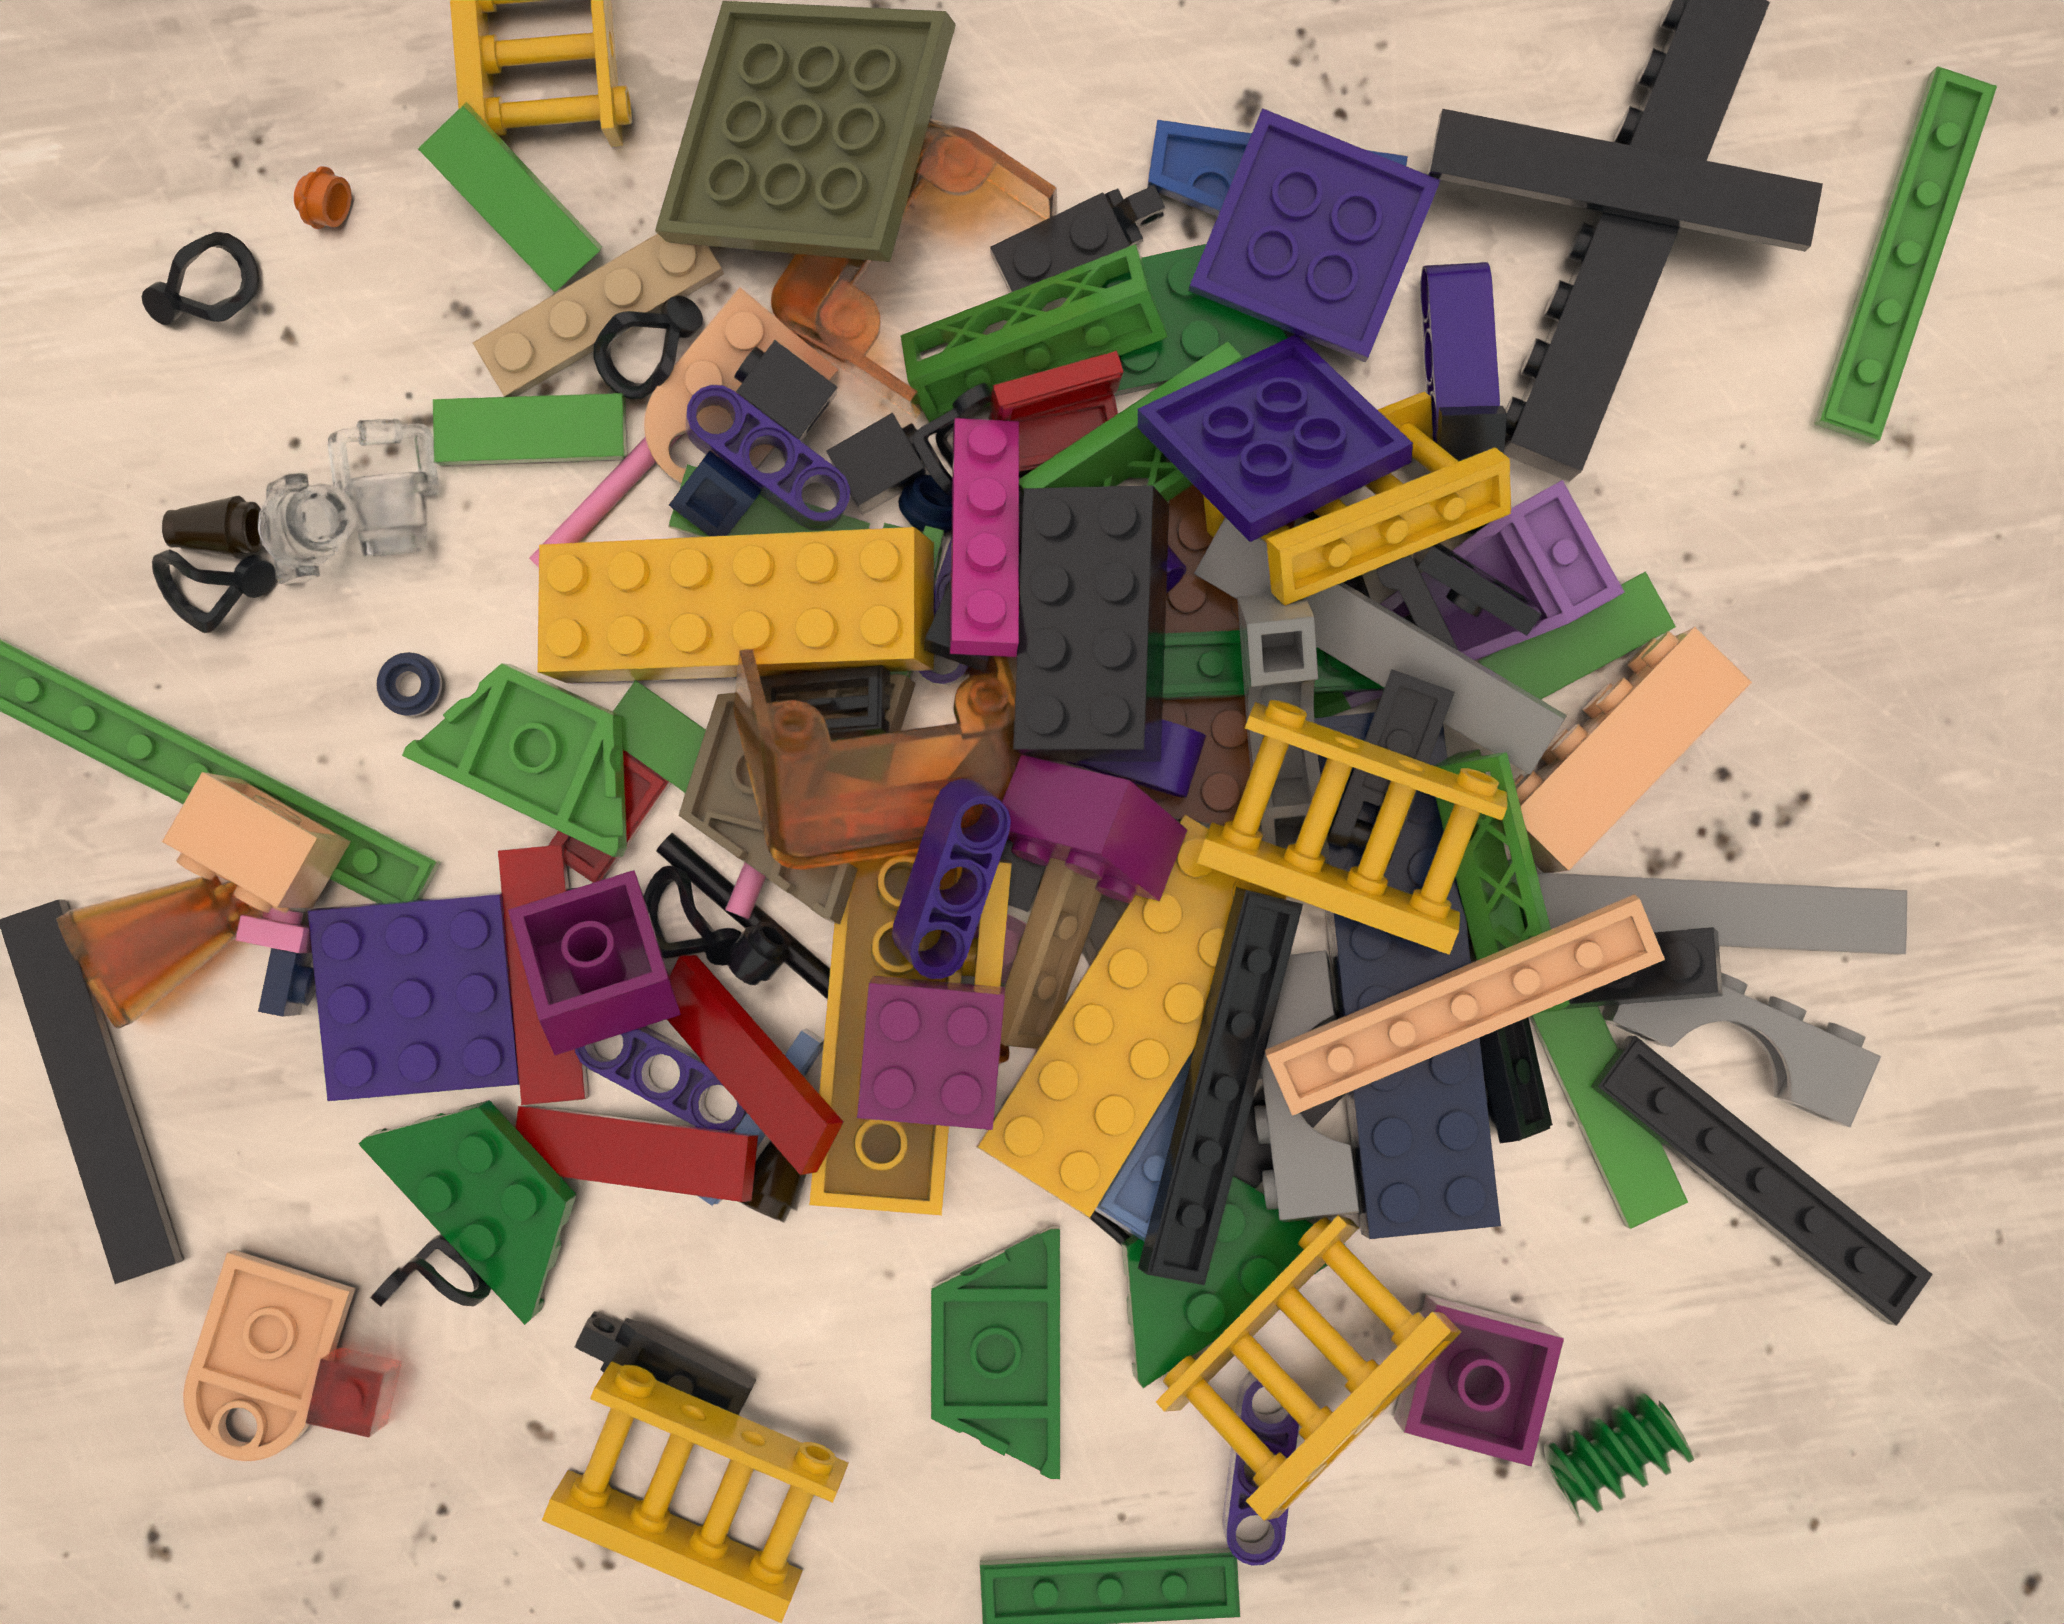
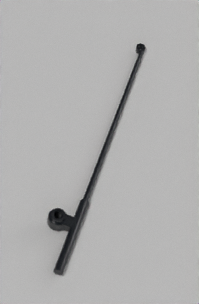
[656,832,1130,1246]

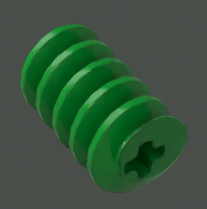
[1543,1392,1694,1521]

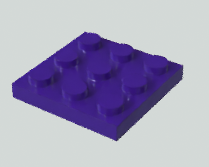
[1188,108,1441,362]
[1138,334,1413,542]
[308,892,519,1101]

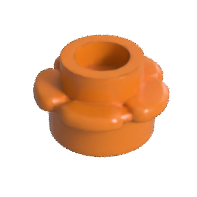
[294,166,351,229]

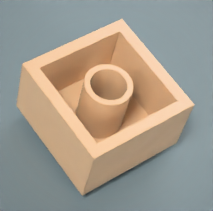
[162,772,351,913]

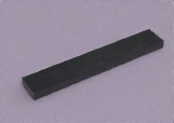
[1428,108,1823,252]
[1138,887,1303,1285]
[0,899,183,1284]
[1591,1036,1933,1326]

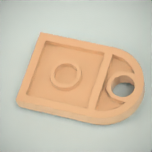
[644,287,838,484]
[183,1250,356,1461]

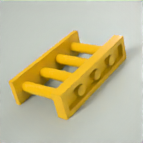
[450,0,632,147]
[1203,391,1511,606]
[1196,700,1507,955]
[1156,1215,1461,1521]
[542,1361,849,1623]

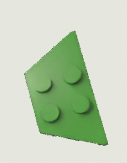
[402,663,627,858]

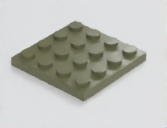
[655,1,956,262]

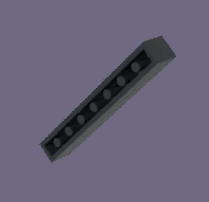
[1504,0,1770,482]

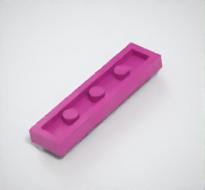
[950,418,1019,657]

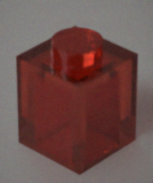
[306,1347,402,1438]

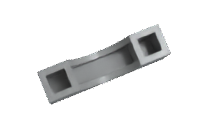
[1237,593,1329,861]
[1255,950,1362,1223]
[1602,972,1881,1128]

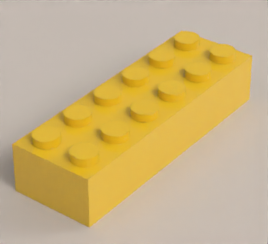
[537,527,934,683]
[809,811,974,1216]
[976,815,1287,1218]

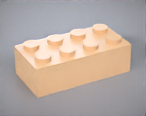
[1498,627,1752,873]

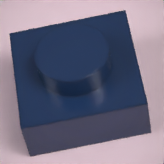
[669,451,762,537]
[258,948,316,1017]

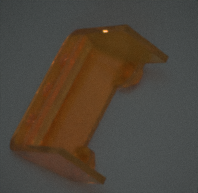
[771,118,1058,419]
[733,649,1022,870]

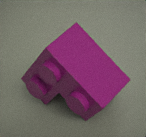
[1002,755,1187,903]

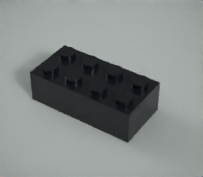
[1013,485,1169,762]

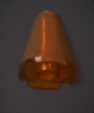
[56,875,252,1029]

